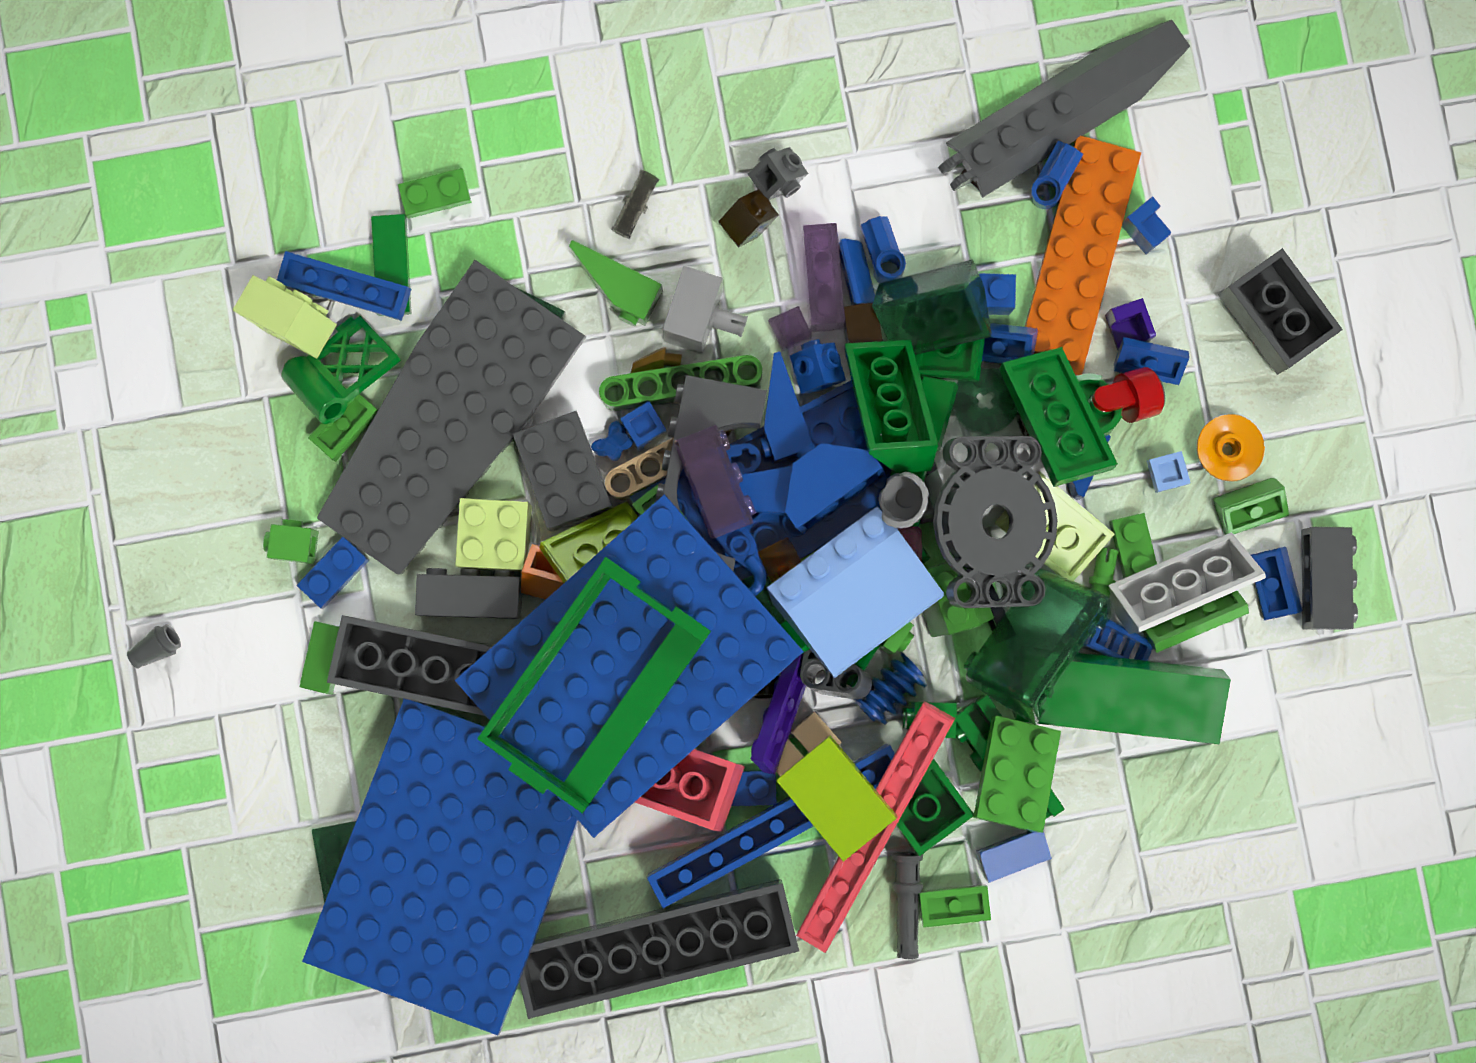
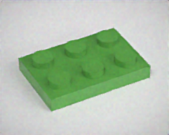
[973,716,1061,833]

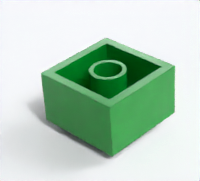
[896,759,974,856]

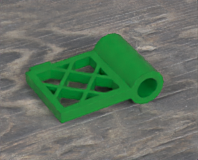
[281,315,401,424]

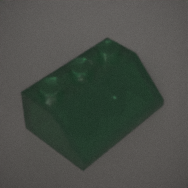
[872,259,992,355]

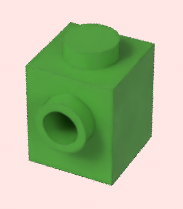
[263,519,319,564]

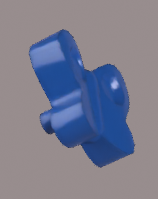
[591,421,633,462]

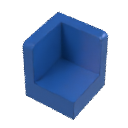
[1122,196,1171,255]
[620,402,667,452]

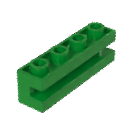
[956,695,1065,832]

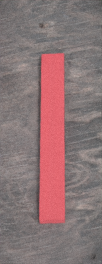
[796,701,955,953]

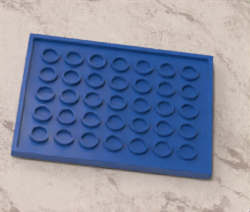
[455,494,804,838]
[302,699,578,1036]

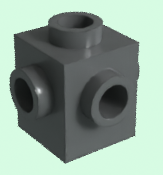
[748,147,809,200]

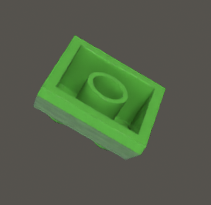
[923,562,994,637]

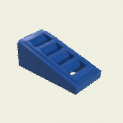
[1076,614,1153,661]

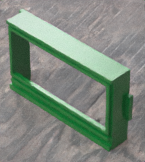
[477,557,711,814]

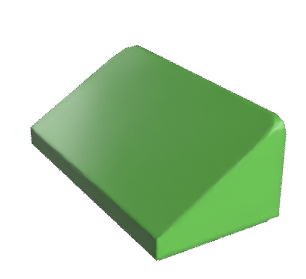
[1213,478,1289,535]
[299,621,339,694]

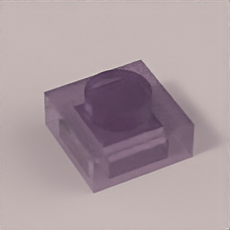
[768,306,813,351]

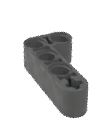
[800,649,872,699]

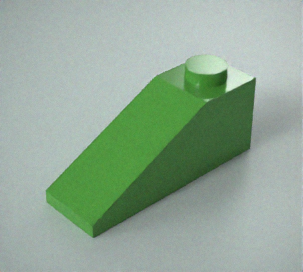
[569,240,663,326]

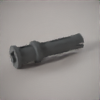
[892,852,923,959]

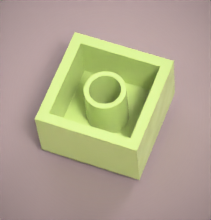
[233,275,337,359]
[455,498,532,572]

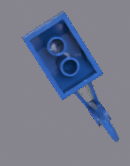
[691,443,885,596]

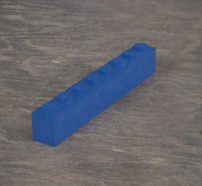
[647,744,895,908]

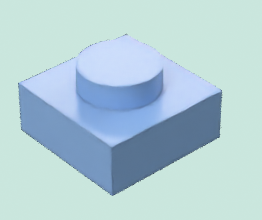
[1147,451,1191,493]

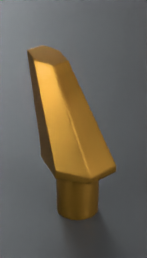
[631,347,682,373]

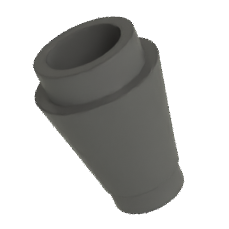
[127,624,181,669]

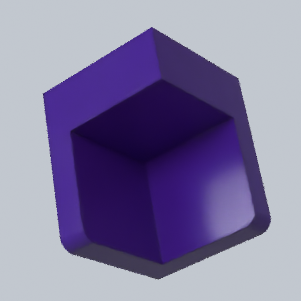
[1105,298,1156,350]

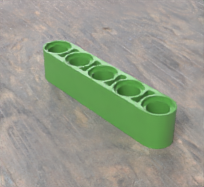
[599,355,762,411]

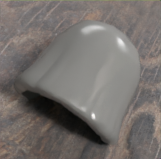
[878,472,929,528]

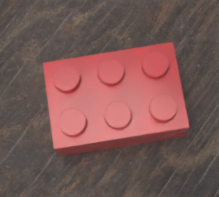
[635,749,745,832]

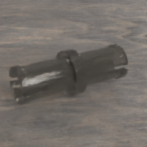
[611,170,659,239]

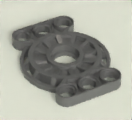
[933,436,1058,608]

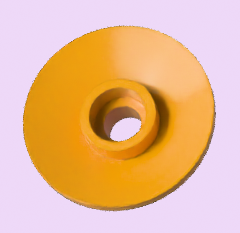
[1197,414,1265,481]

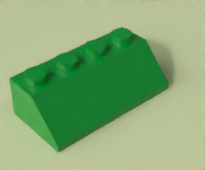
[844,340,938,473]

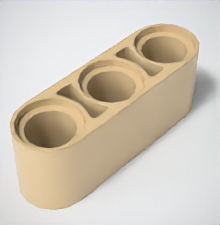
[605,438,696,501]

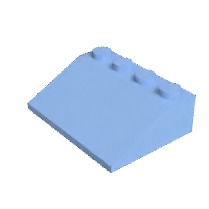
[767,507,944,678]

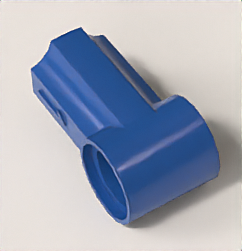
[1031,141,1083,209]
[860,216,906,287]

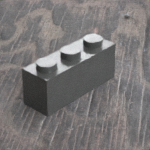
[1301,527,1358,630]
[415,568,522,619]

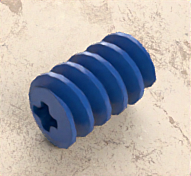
[853,651,927,725]

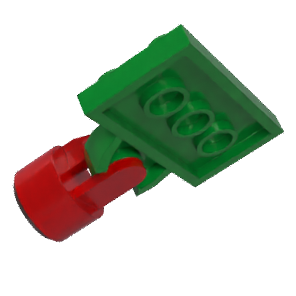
[999,347,1165,487]

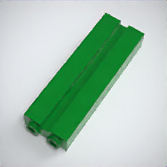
[1008,646,1231,745]

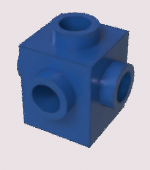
[790,339,846,394]

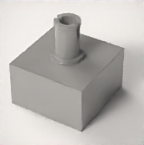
[663,266,748,354]

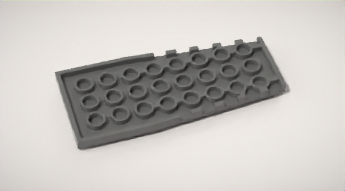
[317,260,586,575]

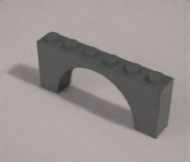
[655,375,767,571]

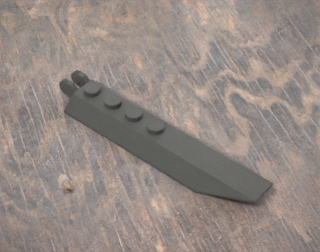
[938,20,1190,198]

